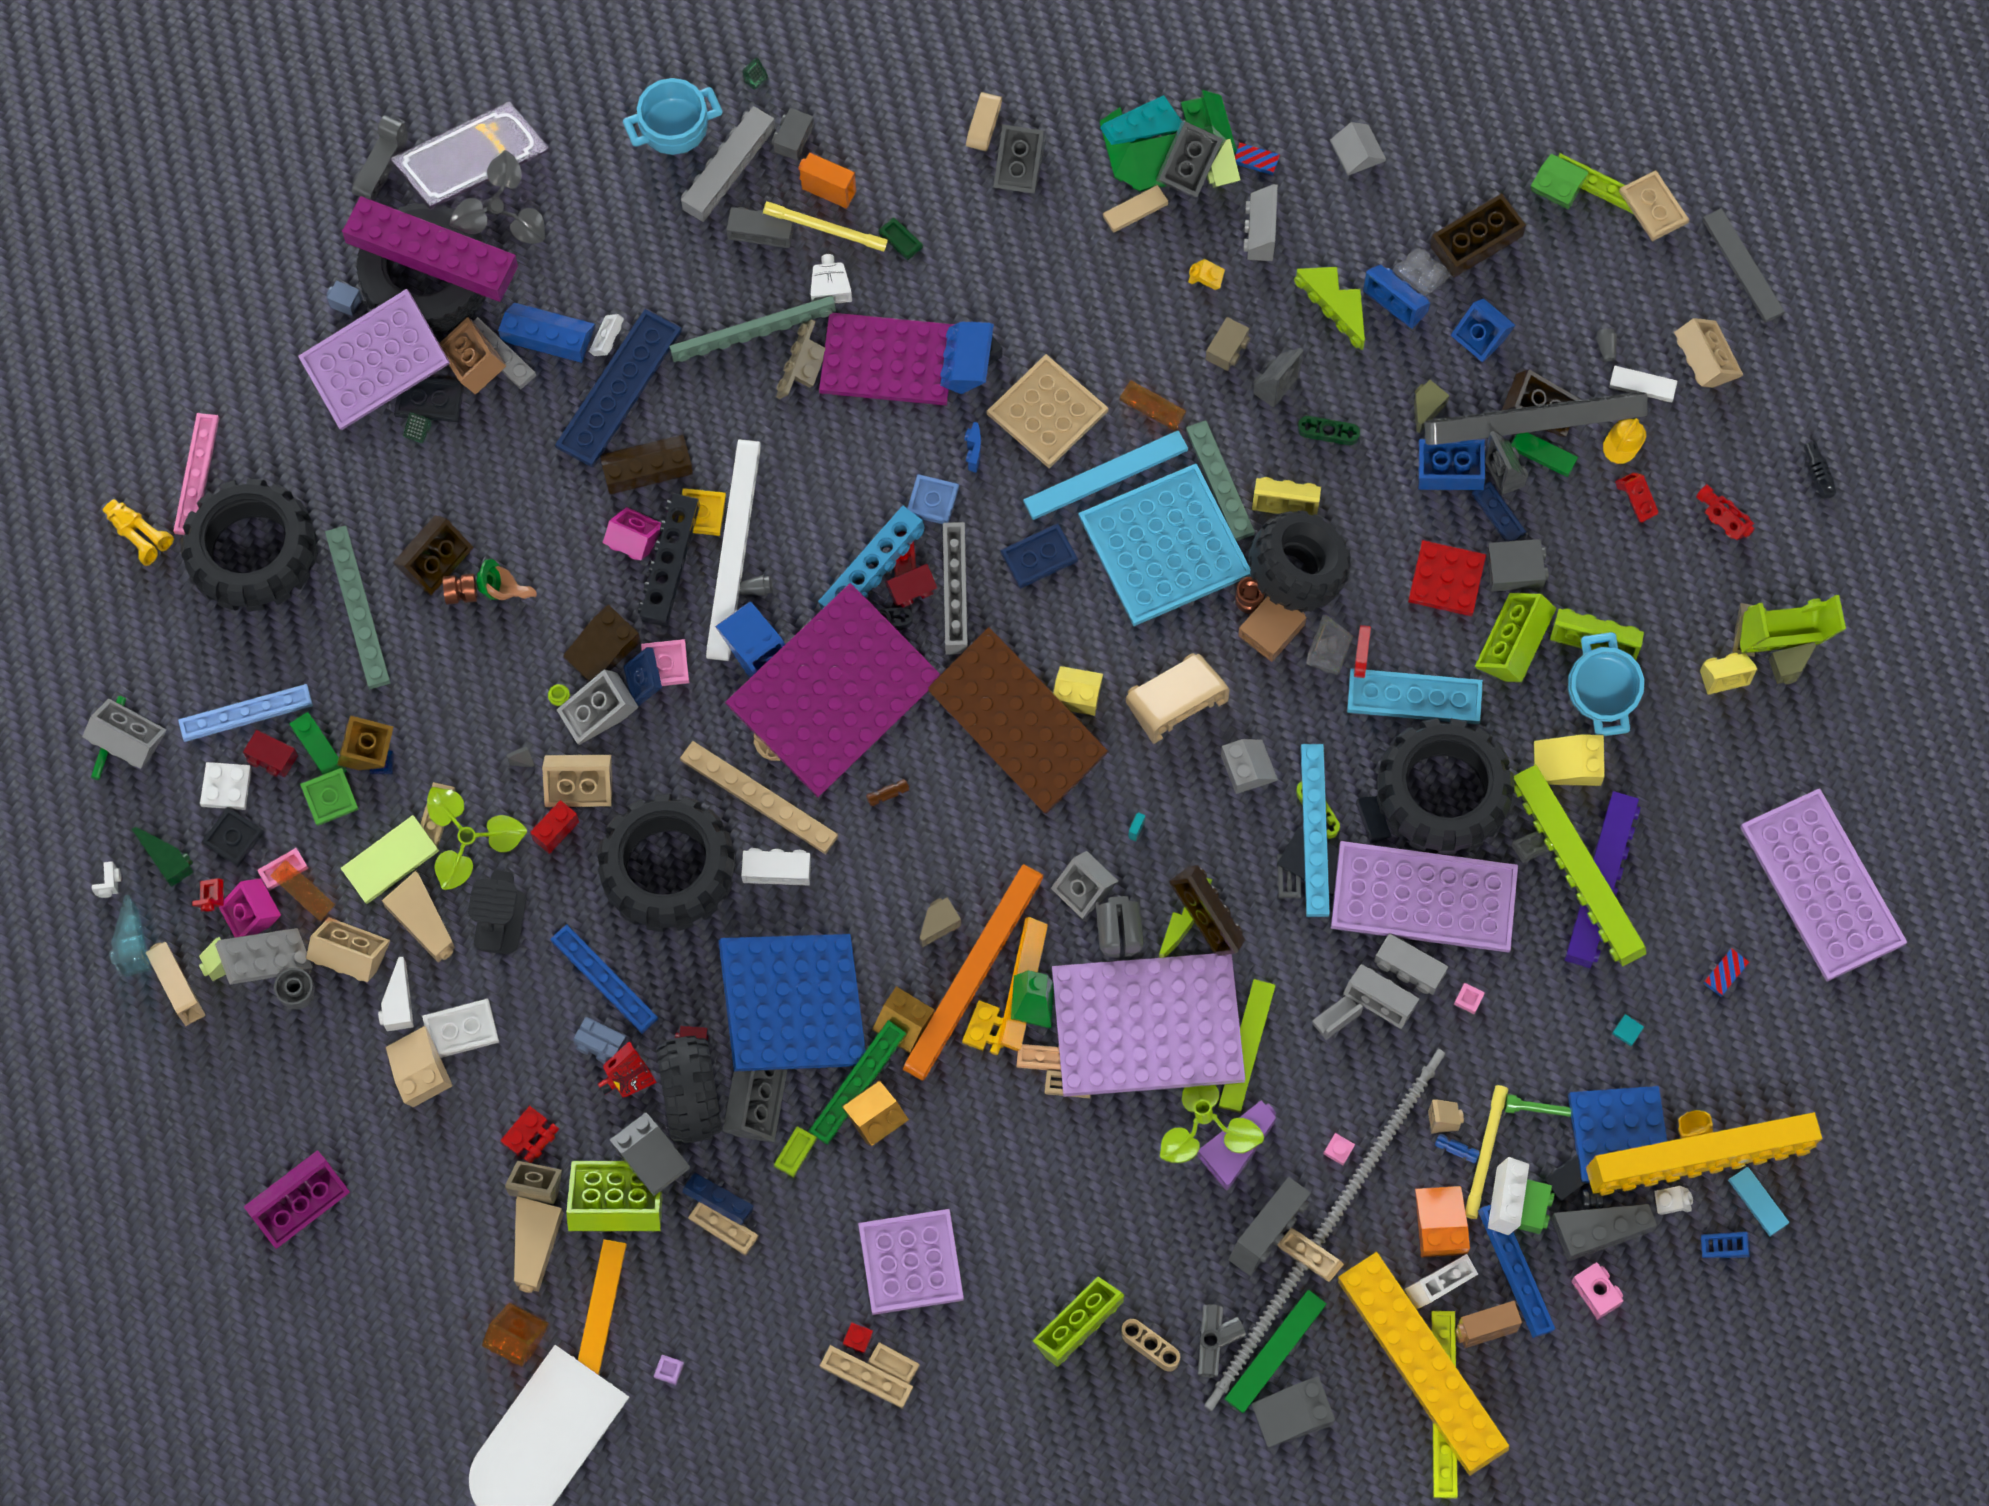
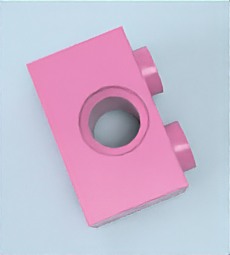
[1571,1262,1623,1320]

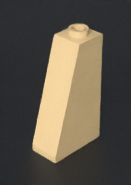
[382,871,455,962]
[145,942,206,1026]
[514,1196,564,1293]

